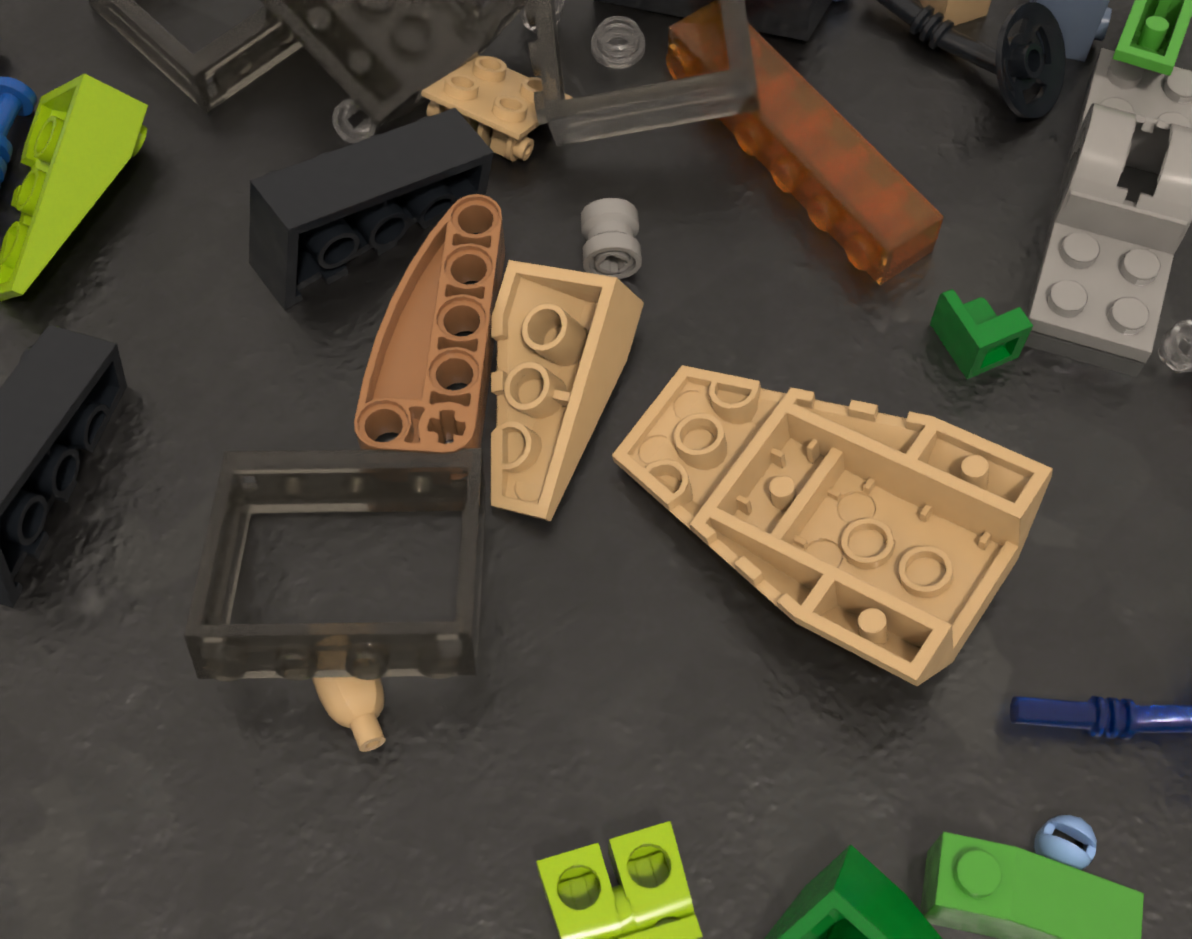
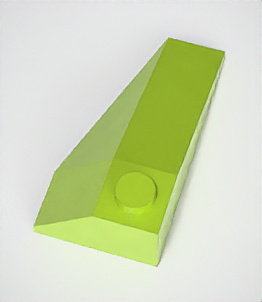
[0,73,148,301]

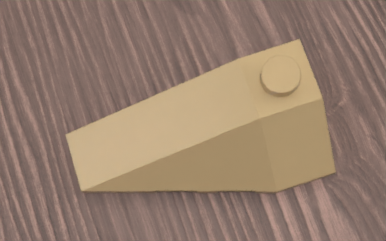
[491,260,644,521]

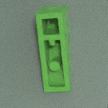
[1112,0,1192,76]
[920,831,1144,939]

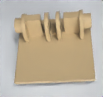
[421,55,573,162]

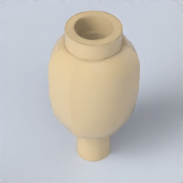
[310,629,386,752]

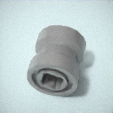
[581,198,642,280]

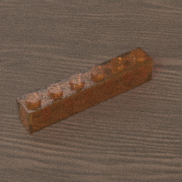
[666,0,944,285]

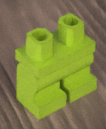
[536,821,703,939]

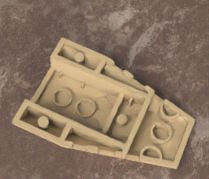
[612,365,1053,686]

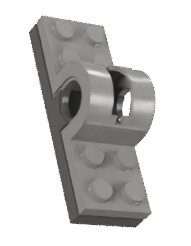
[1024,48,1192,378]

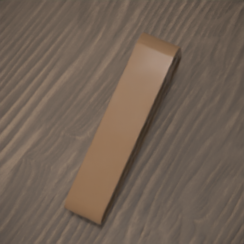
[354,194,505,481]

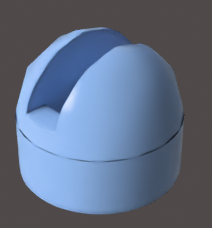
[1034,815,1097,870]

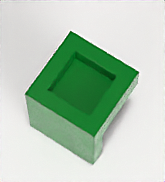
[930,289,1033,379]

